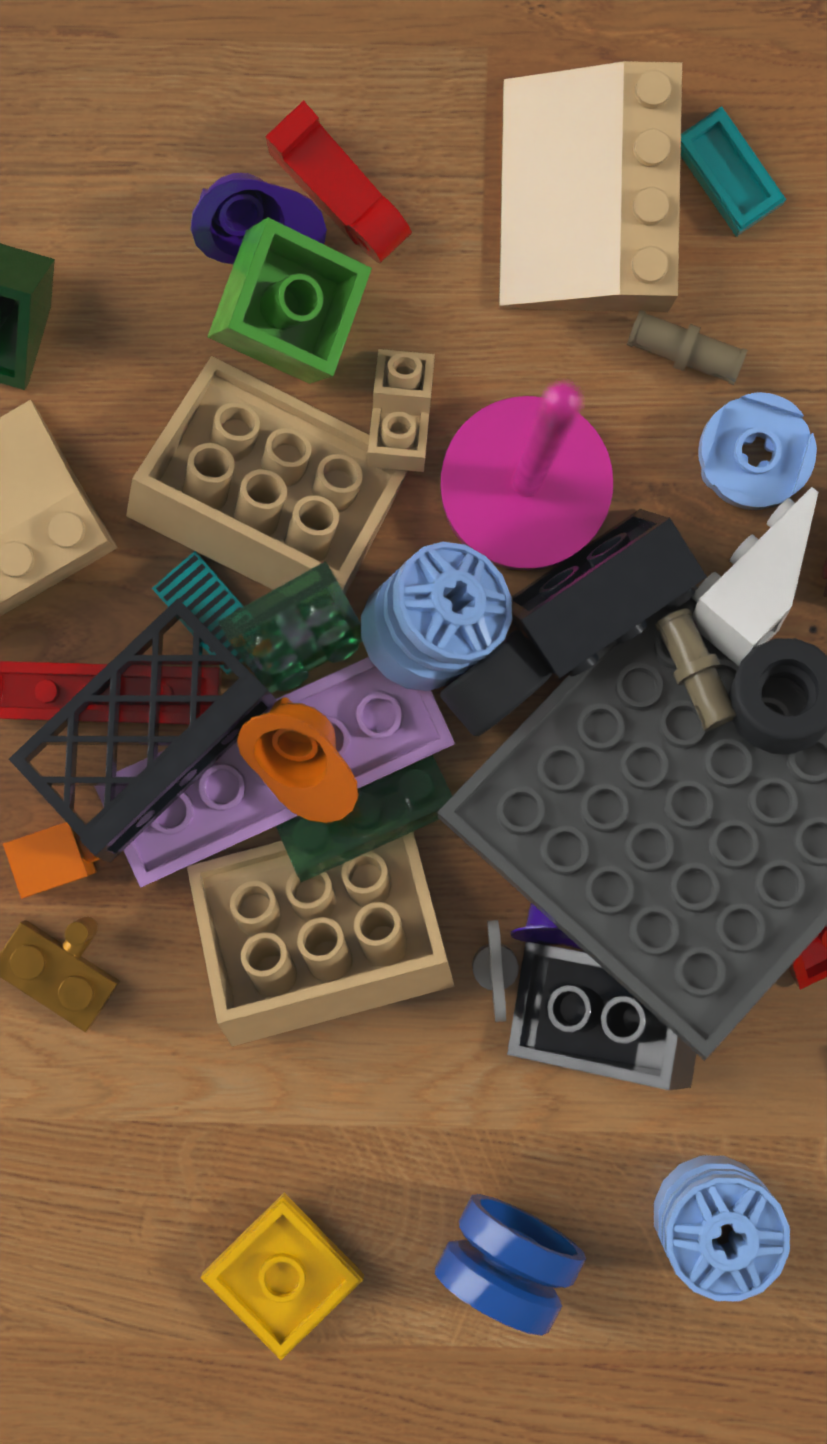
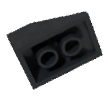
[507,942,697,1091]

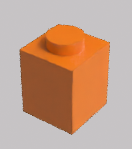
[3,822,100,899]

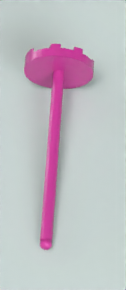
[440,382,613,571]

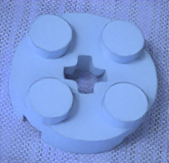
[698,392,817,510]

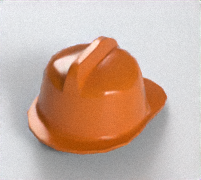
[237,697,358,823]

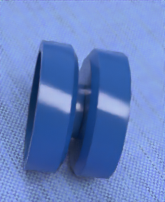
[435,1194,586,1336]

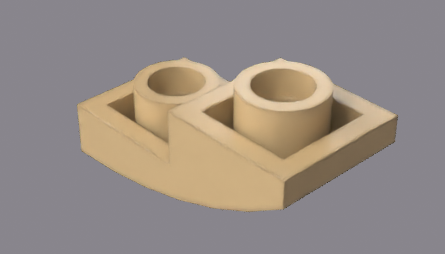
[367,349,435,472]

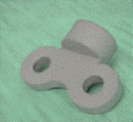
[472,920,519,1022]

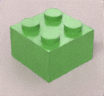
[207,218,372,384]

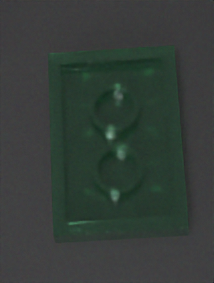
[218,561,363,693]

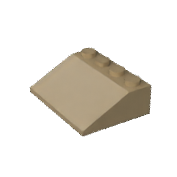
[499,61,682,312]
[126,356,408,619]
[0,400,118,616]
[187,807,455,1046]

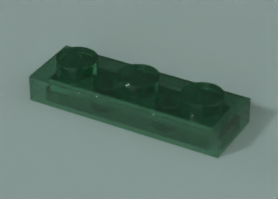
[276,755,452,882]

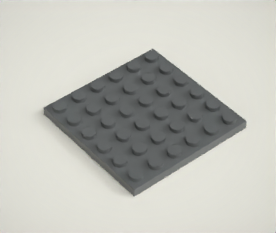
[437,586,827,1061]

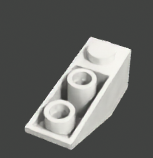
[692,487,818,666]

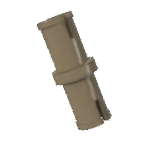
[627,310,748,385]
[655,608,736,731]

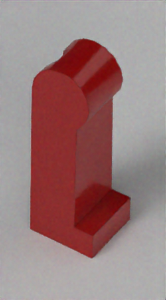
[265,100,412,264]

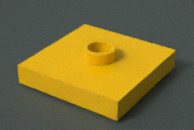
[200,1192,364,1360]

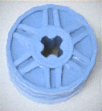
[361,541,512,691]
[654,1156,790,1301]

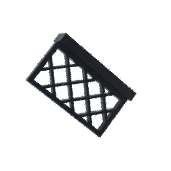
[9,598,277,863]

